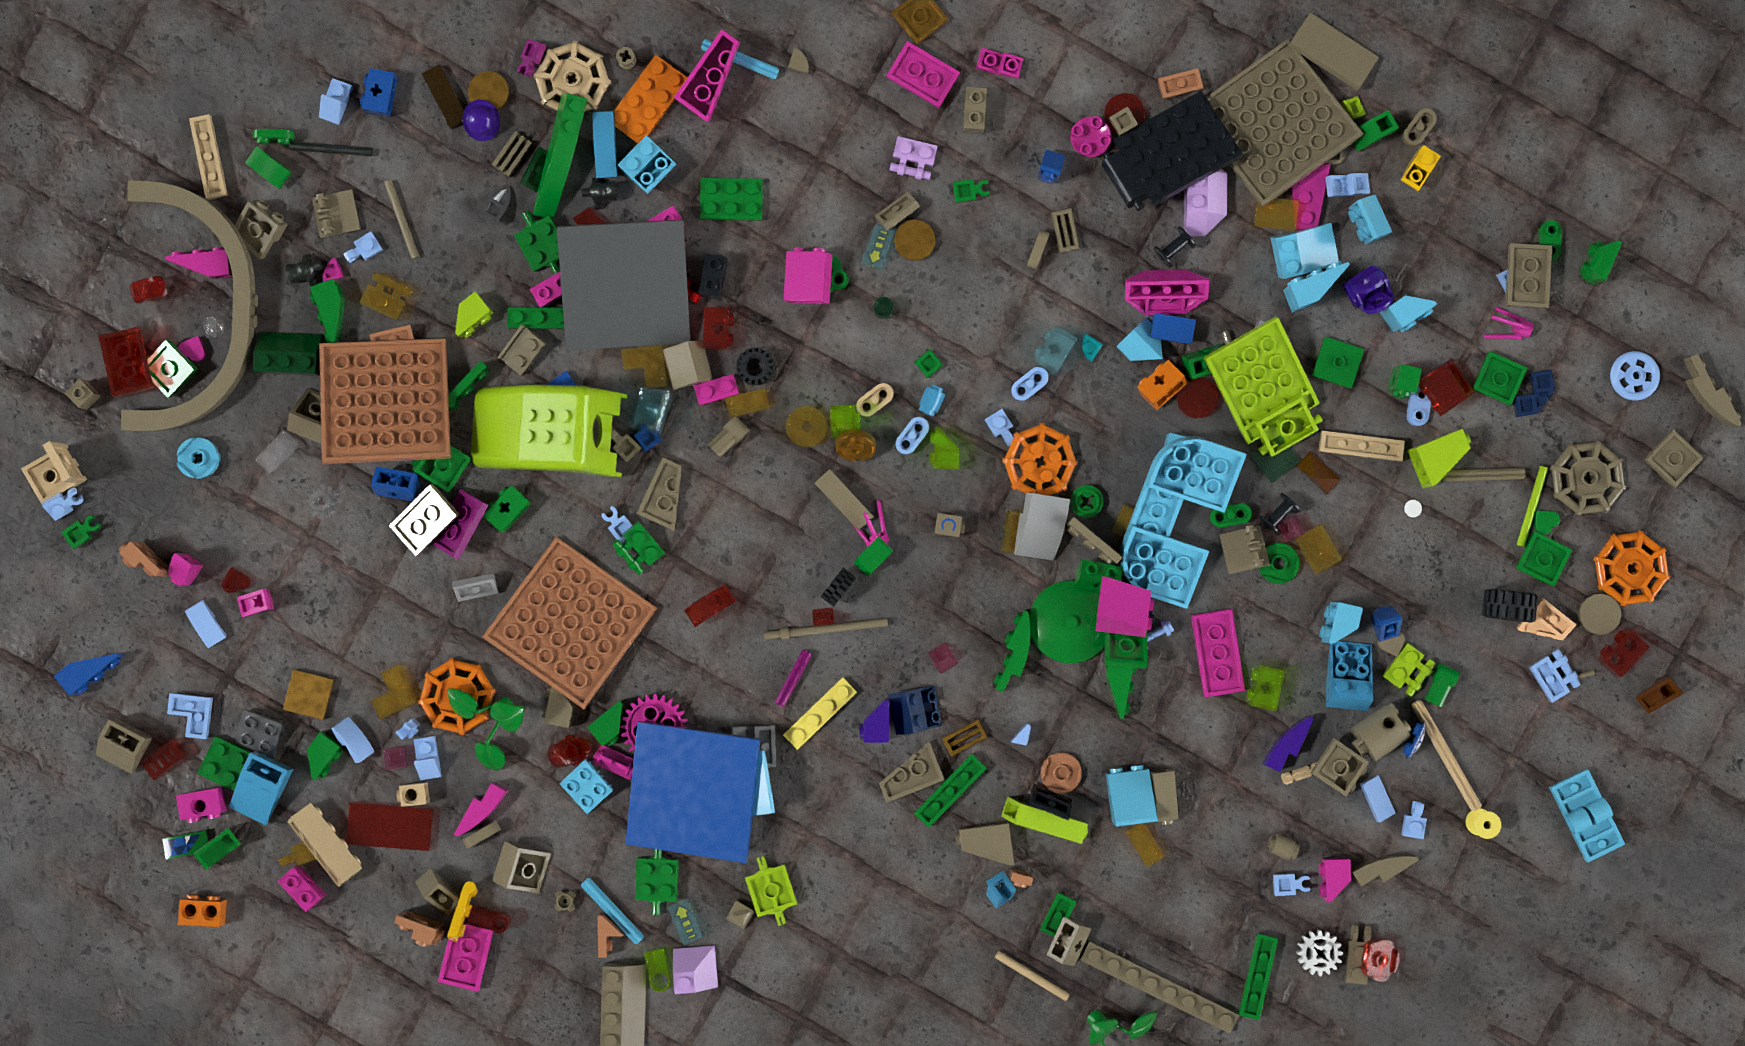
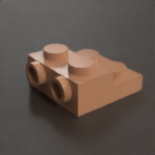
[119,541,169,577]
[394,910,445,947]

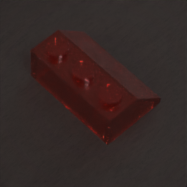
[98,326,154,398]

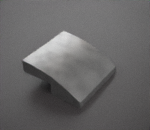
[731,725,776,767]

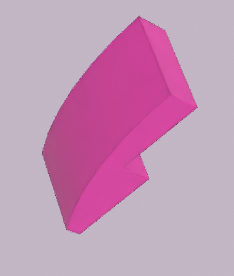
[976,48,1023,79]

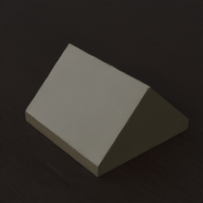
[663,341,713,390]

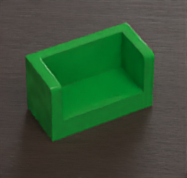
[193,828,241,871]

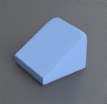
[1010,723,1031,745]

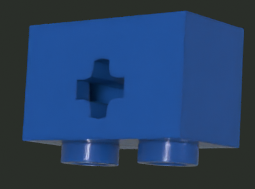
[360,68,398,117]
[371,466,421,502]

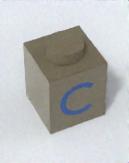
[934,513,966,538]

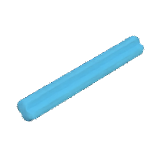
[701,39,779,79]
[581,878,644,944]

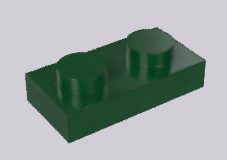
[520,147,548,193]

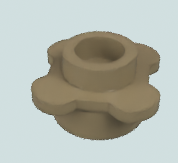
[555,890,576,912]

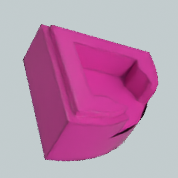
[323,258,345,282]

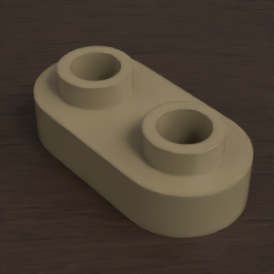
[1402,108,1437,147]

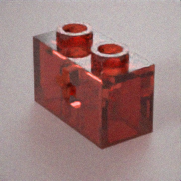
[703,307,734,351]

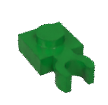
[953,179,990,204]
[61,515,102,549]

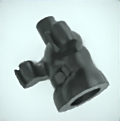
[582,178,617,210]
[286,254,323,286]

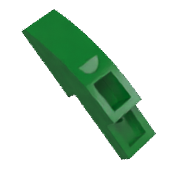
[993,610,1030,692]

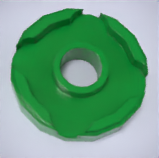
[1258,543,1300,584]

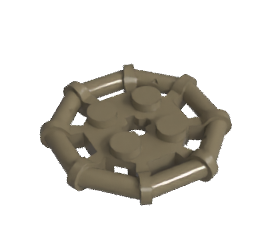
[1550,440,1627,516]

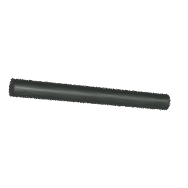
[289,142,373,156]

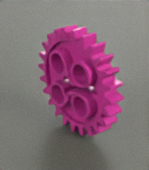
[620,694,689,751]

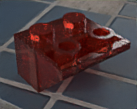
[1419,358,1474,416]

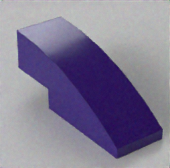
[1262,716,1313,772]

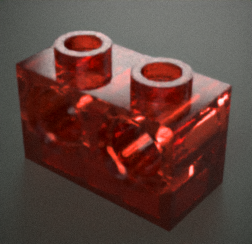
[1597,630,1650,677]

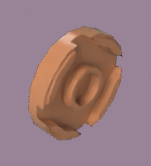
[1040,752,1082,794]

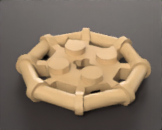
[533,41,611,112]

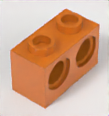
[178,894,227,927]

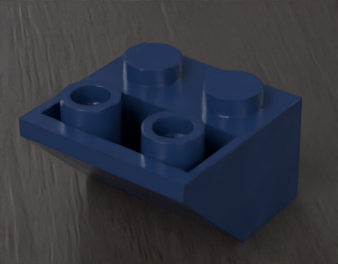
[888,685,942,735]

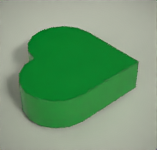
[1534,511,1560,535]

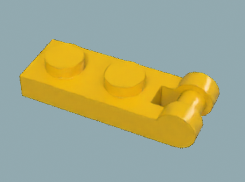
[447,881,478,942]

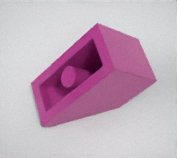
[167,553,204,587]

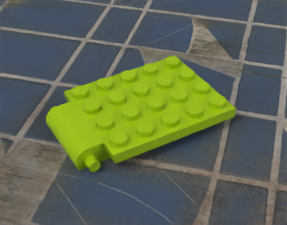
[1203,316,1323,457]

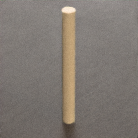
[994,951,1070,1001]

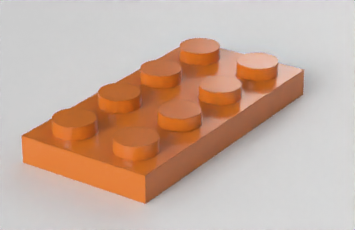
[613,55,687,144]

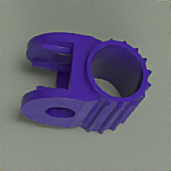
[1343,266,1395,314]

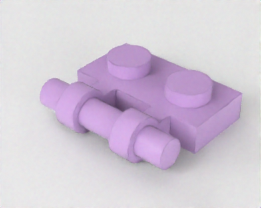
[890,136,938,180]

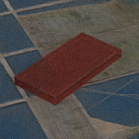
[346,802,434,851]

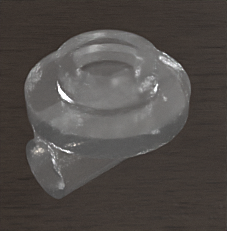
[204,317,224,339]

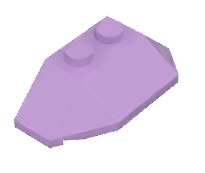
[1184,169,1227,237]

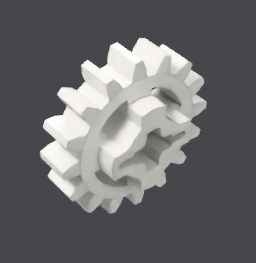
[1296,929,1343,976]

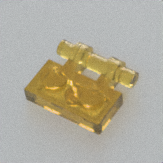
[359,272,413,321]

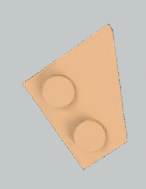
[1516,597,1576,641]

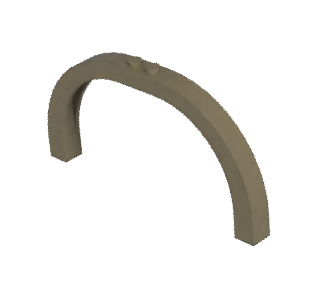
[121,180,258,431]

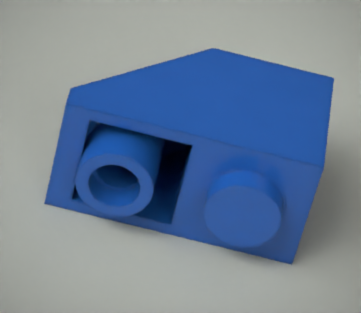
[1037,149,1066,184]

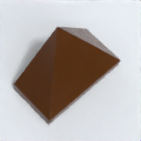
[1296,451,1340,494]

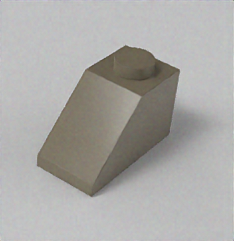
[415,868,460,916]

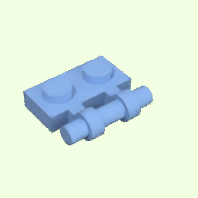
[1529,649,1581,703]

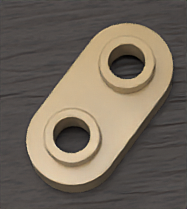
[856,383,893,417]

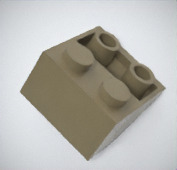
[96,718,153,774]

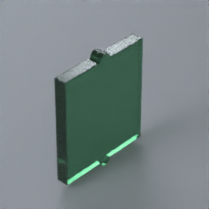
[1251,435,1301,483]

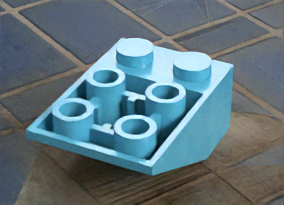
[1283,261,1350,313]

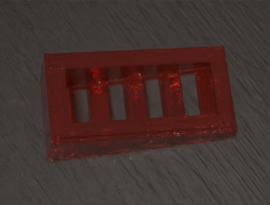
[141,739,188,780]

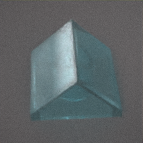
[630,388,672,436]

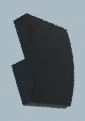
[1029,784,1072,820]

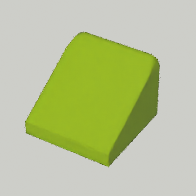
[1340,96,1366,120]

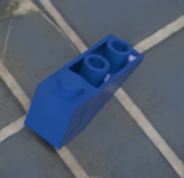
[54,653,125,696]

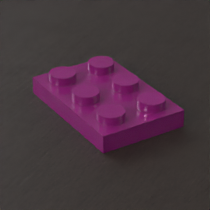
[431,489,488,560]

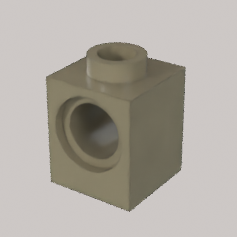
[65,379,102,410]

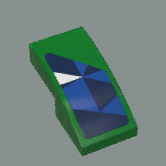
[162,830,208,859]

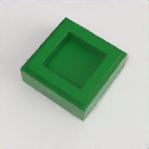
[914,349,943,378]

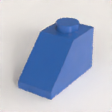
[1371,606,1402,642]

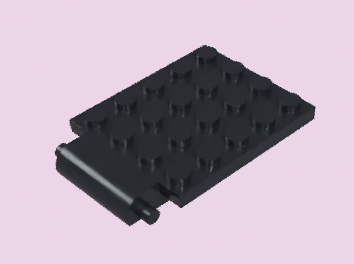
[1101,91,1243,211]

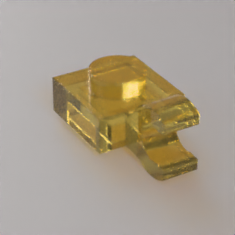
[278,842,316,867]

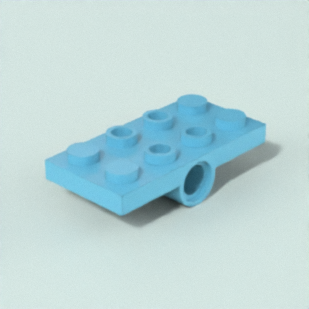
[1549,769,1625,862]

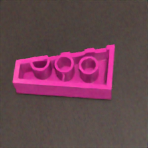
[674,29,741,122]

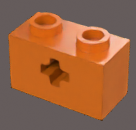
[1137,360,1187,411]

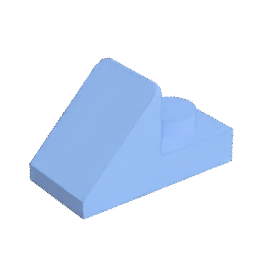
[319,78,353,125]
[414,736,442,780]

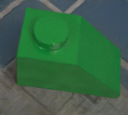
[587,700,624,746]

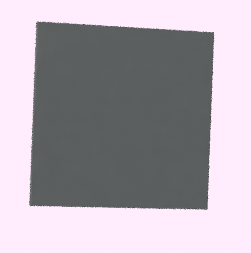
[557,219,690,350]

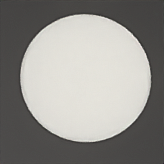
[1404,500,1422,517]

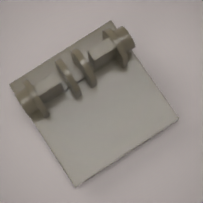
[312,189,361,238]
[1219,525,1270,575]

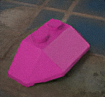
[1125,270,1209,315]

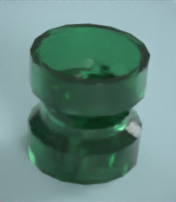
[873,297,894,320]

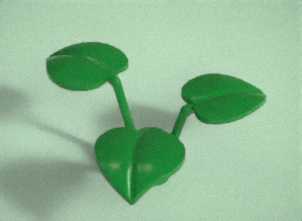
[447,688,524,771]
[1087,1009,1157,1046]

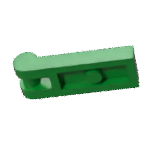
[449,361,489,410]

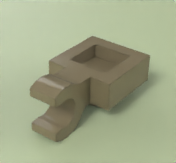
[611,428,641,462]

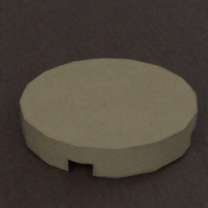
[1578,594,1621,635]

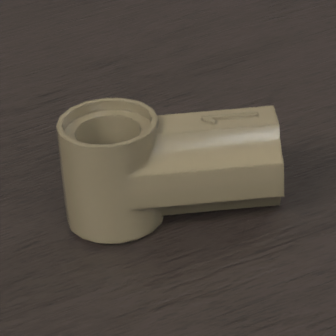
[708,416,750,457]

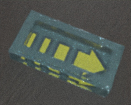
[862,224,895,270]
[668,898,703,945]

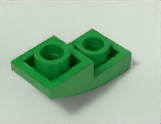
[245,146,292,189]

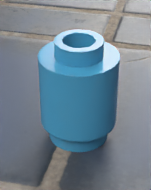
[919,384,945,417]

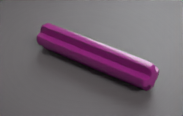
[775,650,812,707]

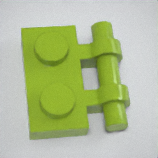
[1382,643,1436,697]

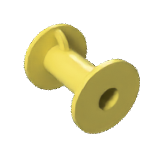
[1466,808,1501,839]

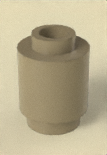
[1267,833,1300,860]

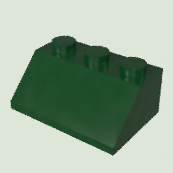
[253,332,323,376]

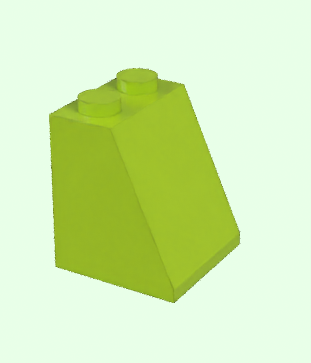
[1407,429,1471,488]

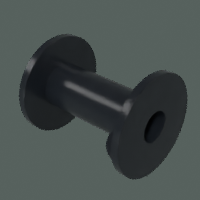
[1153,226,1196,268]
[1258,493,1301,535]

